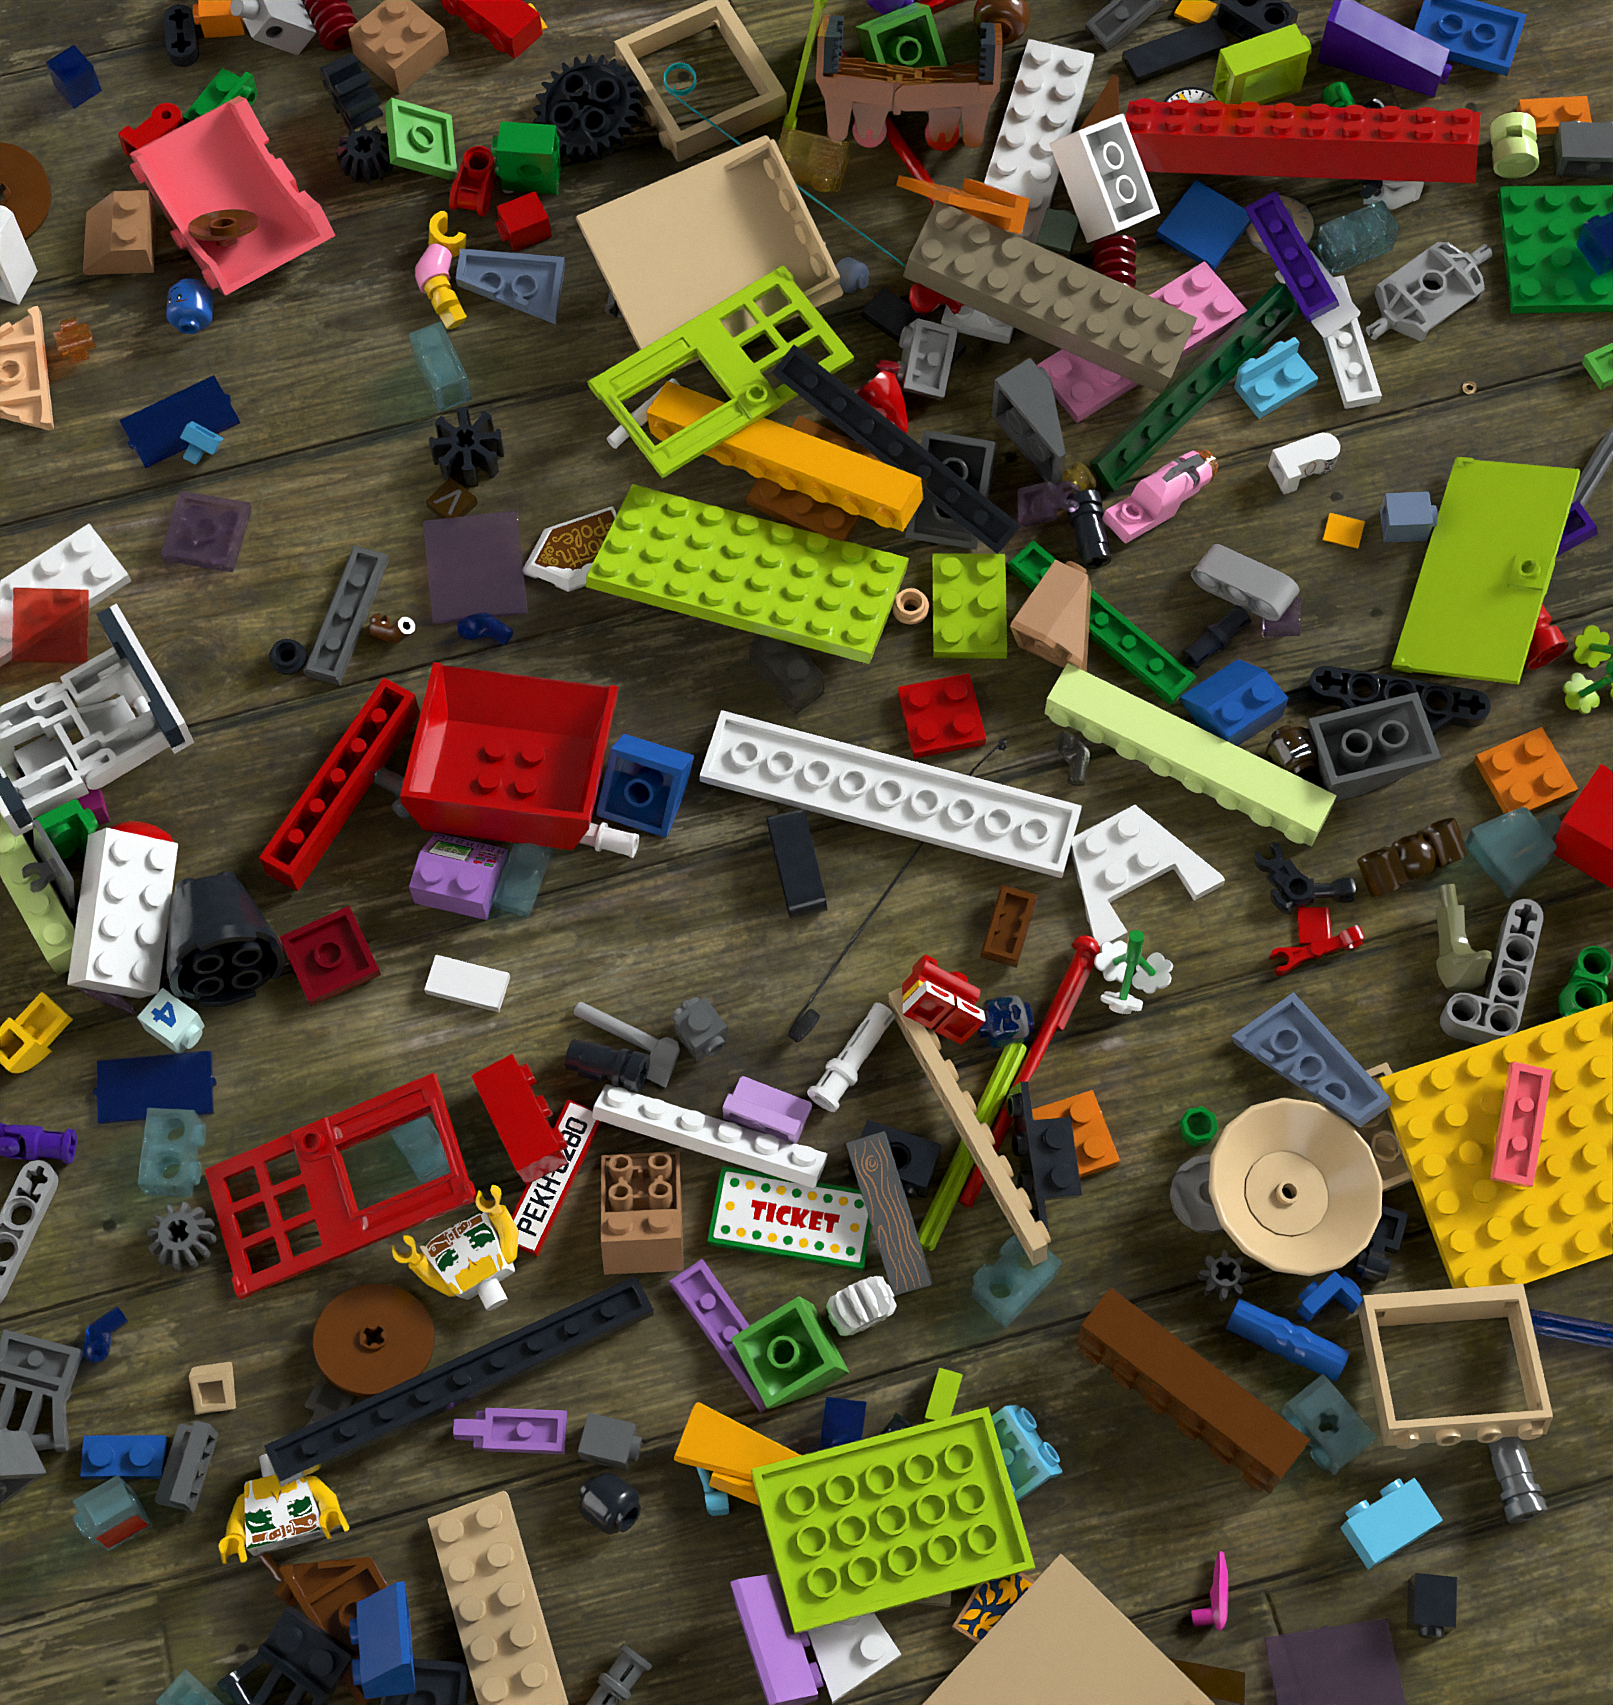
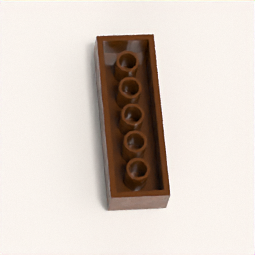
[1075,1287,1311,1494]

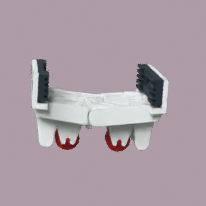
[0,603,194,837]

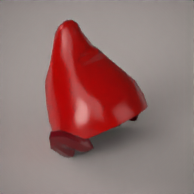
[853,360,908,434]

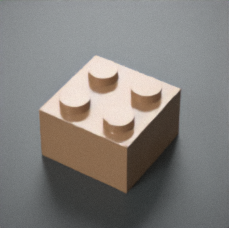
[348,0,449,94]

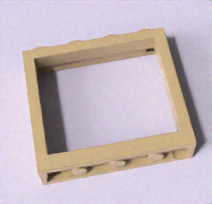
[612,0,787,162]
[1358,1284,1553,1449]

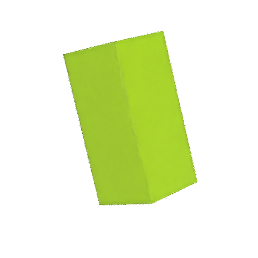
[924,1368,963,1423]

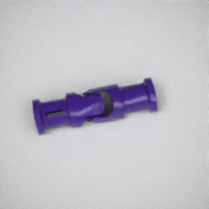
[0,1123,77,1164]

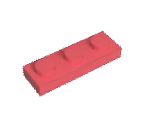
[1490,1061,1552,1188]

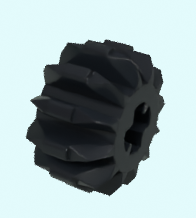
[336,124,394,185]

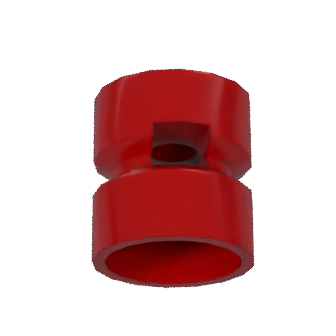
[1524,604,1569,670]

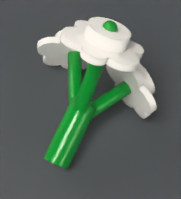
[1094,930,1173,1014]

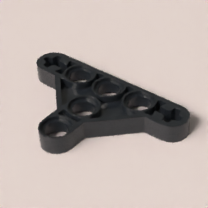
[1307,666,1491,782]

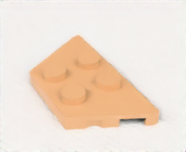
[0,306,54,430]

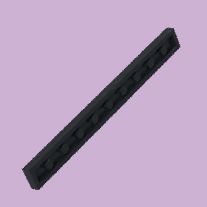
[264,1276,654,1487]

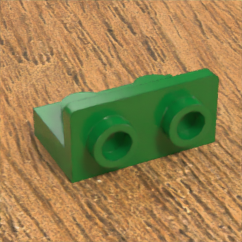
[183,68,258,124]
[35,798,99,860]

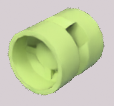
[1490,112,1539,179]

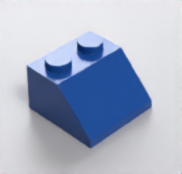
[1179,659,1288,746]
[596,734,694,838]
[350,1581,416,1699]

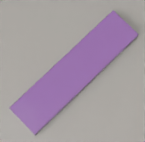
[669,1259,767,1413]

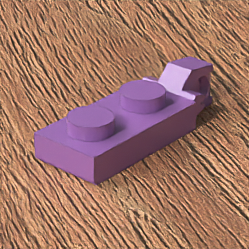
[453,1408,567,1454]

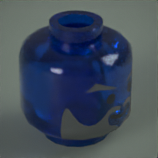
[977,995,1034,1049]

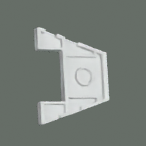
[1070,805,1225,947]

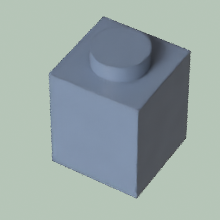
[1380,492,1438,543]

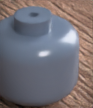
[835,257,869,293]

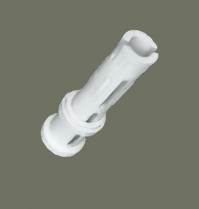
[807,1002,895,1112]

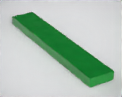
[1007,540,1196,706]

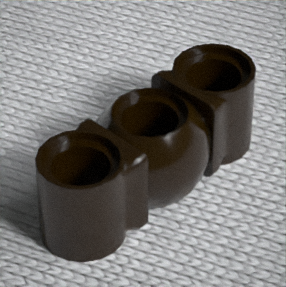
[1357,818,1468,897]

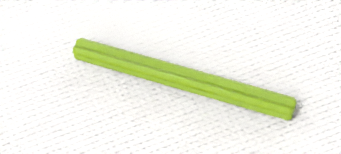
[917,1040,1027,1251]

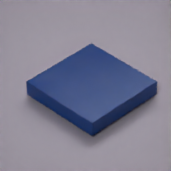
[1156,180,1251,271]

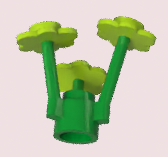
[1563,625,1613,715]

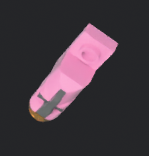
[1102,450,1218,544]

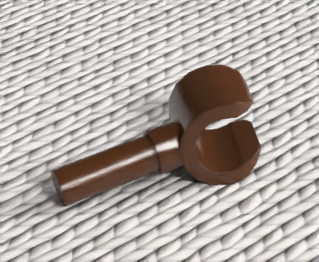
[259,1551,297,1606]

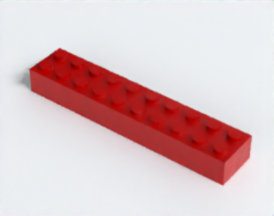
[1125,98,1481,183]

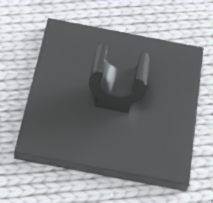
[22,819,76,917]

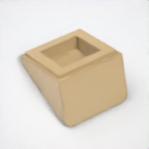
[189,1362,236,1415]

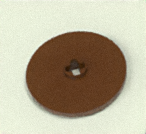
[0,143,52,240]
[313,1284,435,1398]

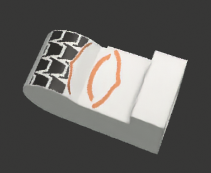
[1268,433,1340,495]

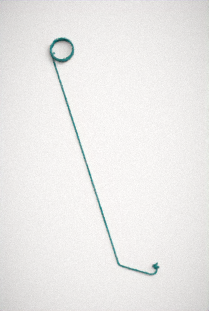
[663,63,906,267]

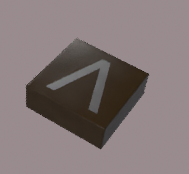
[426,477,478,528]

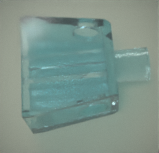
[1465,807,1561,899]

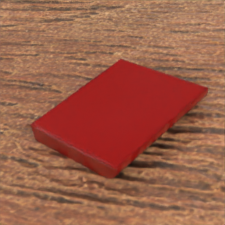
[1297,907,1332,945]

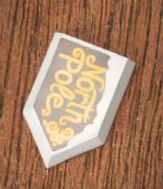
[522,506,617,592]

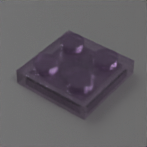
[161,491,252,573]

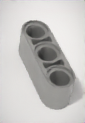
[1191,544,1300,621]

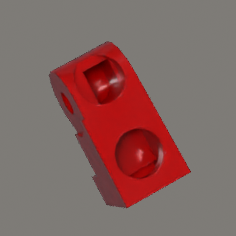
[118,103,184,158]

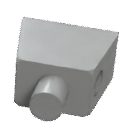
[230,0,316,55]

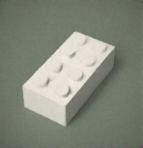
[67,828,178,999]

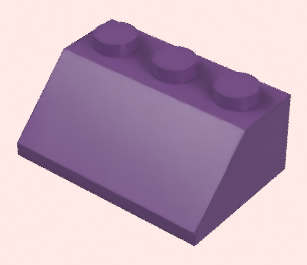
[730,1573,824,1705]

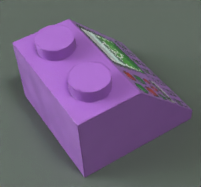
[409,833,508,920]

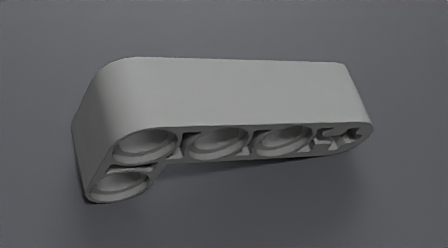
[1440,899,1543,1045]

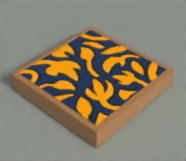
[952,1573,1035,1645]

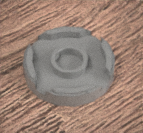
[1170,1154,1225,1234]

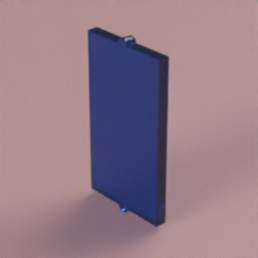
[119,375,240,468]
[93,1050,217,1124]

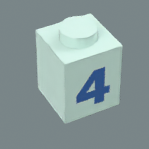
[137,988,205,1055]

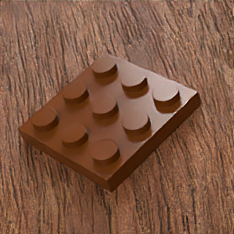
[746,415,883,541]

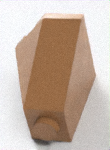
[1010,560,1091,672]

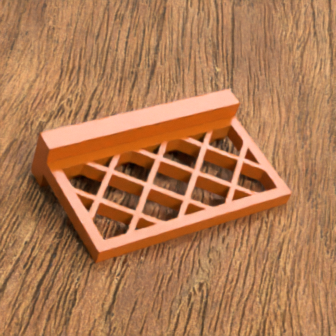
[896,175,1030,234]

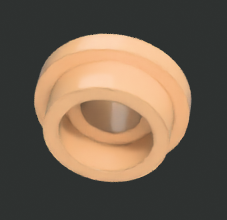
[892,588,929,624]

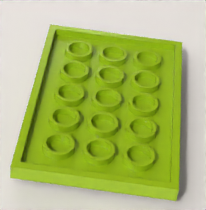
[751,1407,1035,1634]

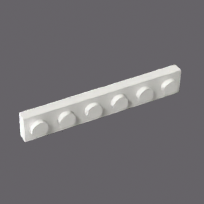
[592,1084,828,1189]

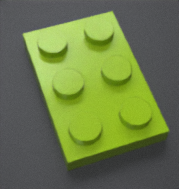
[932,553,1007,659]

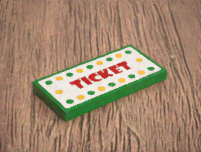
[707,1166,872,1272]

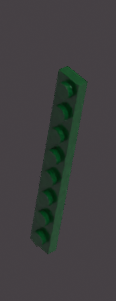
[1089,283,1301,492]

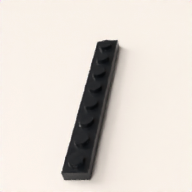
[772,344,1021,555]

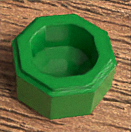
[1178,1106,1219,1147]

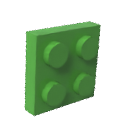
[385,98,457,180]

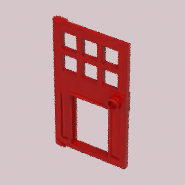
[204,1073,477,1300]

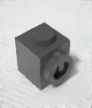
[671,997,729,1062]

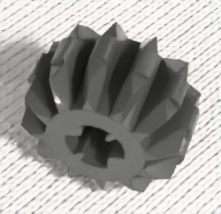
[147,1202,216,1271]

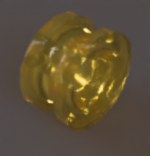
[1062,462,1096,494]

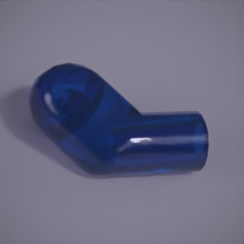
[457,612,514,645]
[83,1306,129,1363]

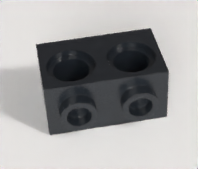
[1216,0,1299,41]

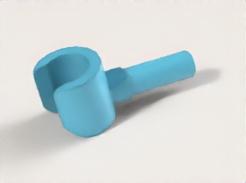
[696,1467,729,1516]

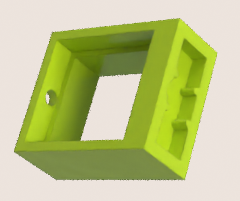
[1212,24,1311,105]

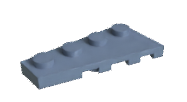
[1232,992,1391,1128]

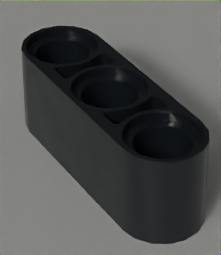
[767,809,828,919]

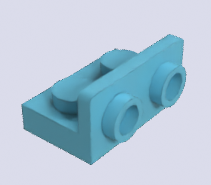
[1234,337,1318,419]
[991,1405,1063,1502]

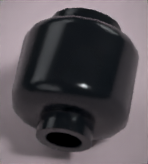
[579,1472,641,1535]

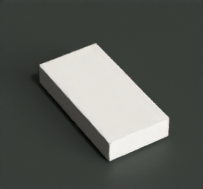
[424,955,510,1012]

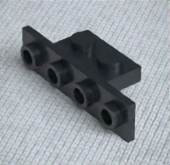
[1006,1081,1082,1236]

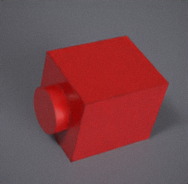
[495,191,552,252]

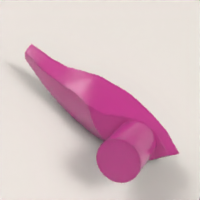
[1191,1551,1228,1631]

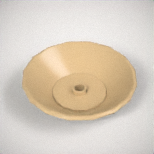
[1209,1098,1383,1276]

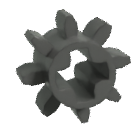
[1198,1250,1250,1303]

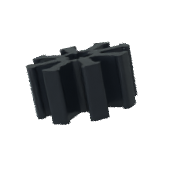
[319,54,383,130]
[429,407,505,488]

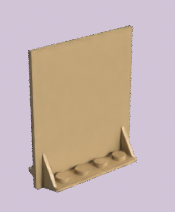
[576,135,843,373]
[922,1554,1215,1705]

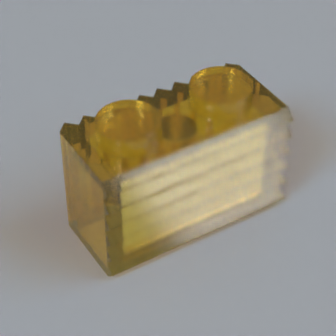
[777,127,850,193]

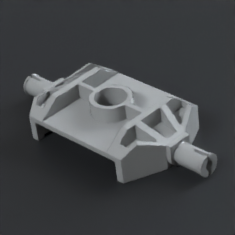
[1366,242,1492,342]

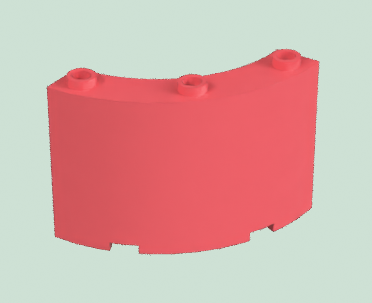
[130,96,336,296]

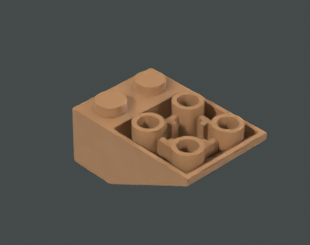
[601,1151,684,1275]

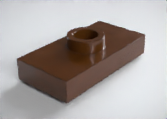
[980,884,1038,968]

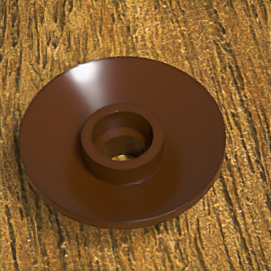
[188,209,259,247]

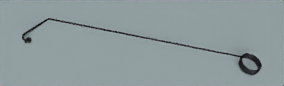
[788,739,1007,1043]

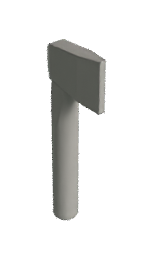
[574,1002,680,1088]

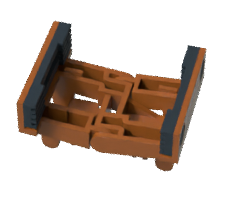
[816,15,1003,151]

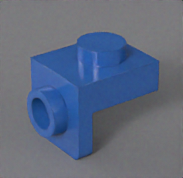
[1296,1271,1364,1324]

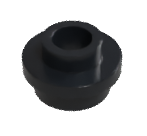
[269,639,307,675]

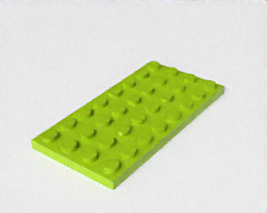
[586,484,909,664]

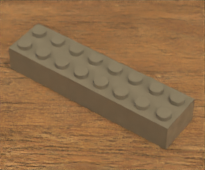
[903,200,1197,394]

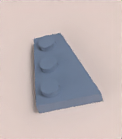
[456,249,565,325]

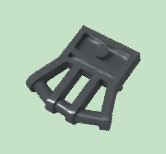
[0,1329,84,1452]

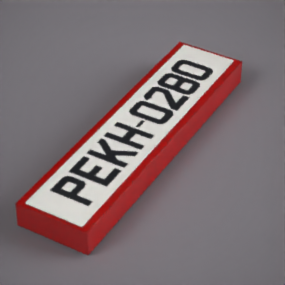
[512,1100,602,1257]

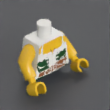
[392,1185,519,1311]
[219,1454,349,1564]

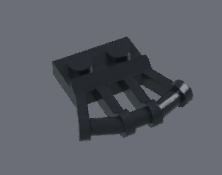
[217,1606,357,1705]

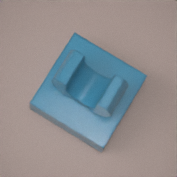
[180,421,224,465]

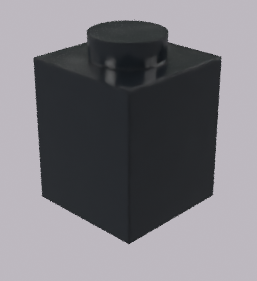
[1407,1573,1457,1639]

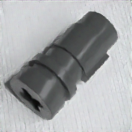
[1487,1436,1548,1523]

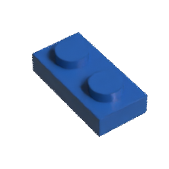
[80,1435,168,1479]

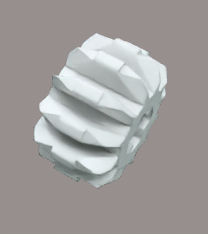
[826,1276,897,1336]

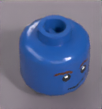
[166,279,214,334]

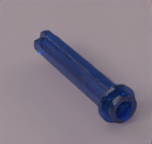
[1529,1309,1613,1349]

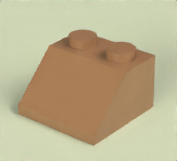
[83,190,157,275]

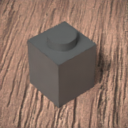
[578,1412,643,1471]

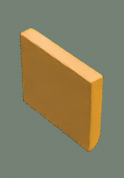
[1174,0,1217,25]
[1323,513,1365,549]

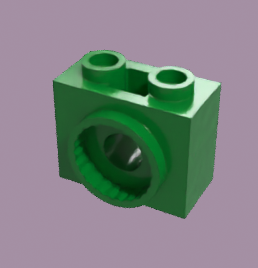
[491,121,561,195]

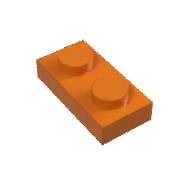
[1517,96,1592,135]

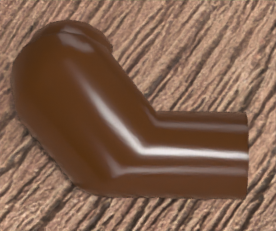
[368,613,415,644]

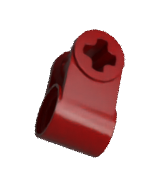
[449,146,498,217]

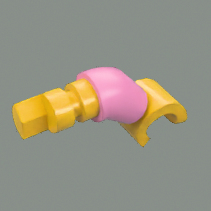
[415,211,467,329]

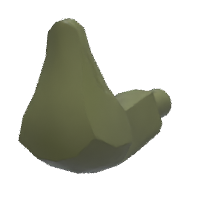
[1436,884,1492,992]

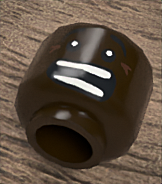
[1266,725,1319,780]

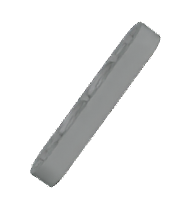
[0,1160,59,1303]

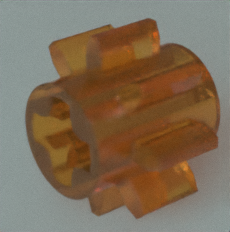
[53,317,96,364]

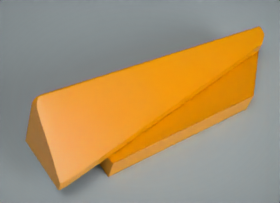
[674,1402,801,1506]

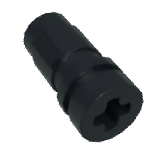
[1065,490,1111,569]
[565,1039,650,1092]

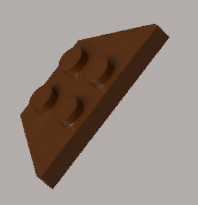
[279,1556,413,1705]

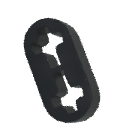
[163,4,199,67]

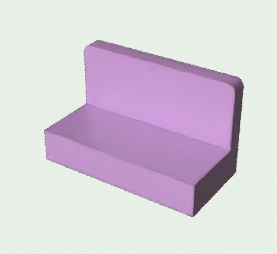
[722,1076,812,1144]

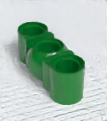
[1558,946,1613,1018]

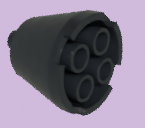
[166,871,285,1007]

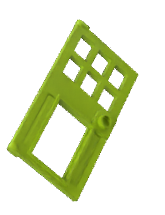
[588,265,854,479]

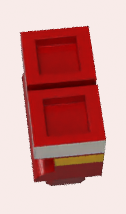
[902,955,985,1045]

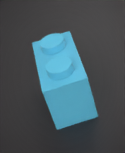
[1340,1478,1443,1570]

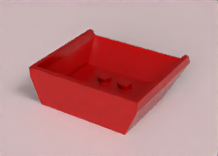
[400,662,619,850]

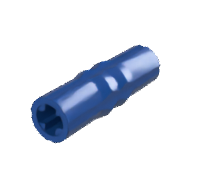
[1225,1298,1350,1382]

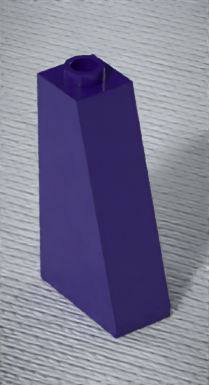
[1317,0,1452,97]

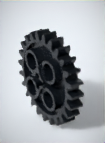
[533,54,643,163]

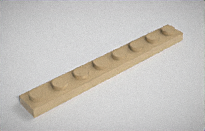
[888,987,1051,1266]

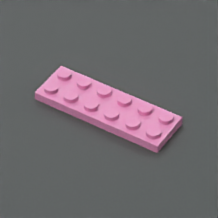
[1037,261,1248,423]

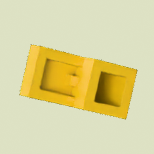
[0,992,73,1073]

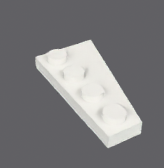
[807,1613,901,1704]

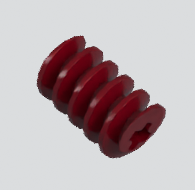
[302,0,357,51]
[1092,235,1136,290]

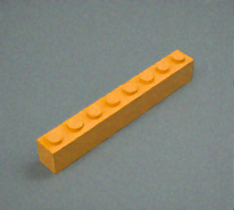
[646,381,923,532]

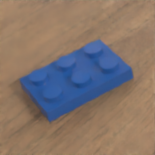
[1414,0,1527,76]

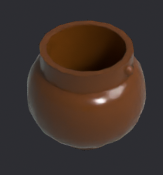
[973,0,1030,45]

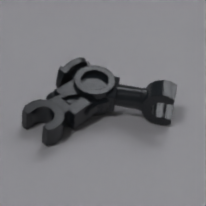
[1254,842,1355,915]

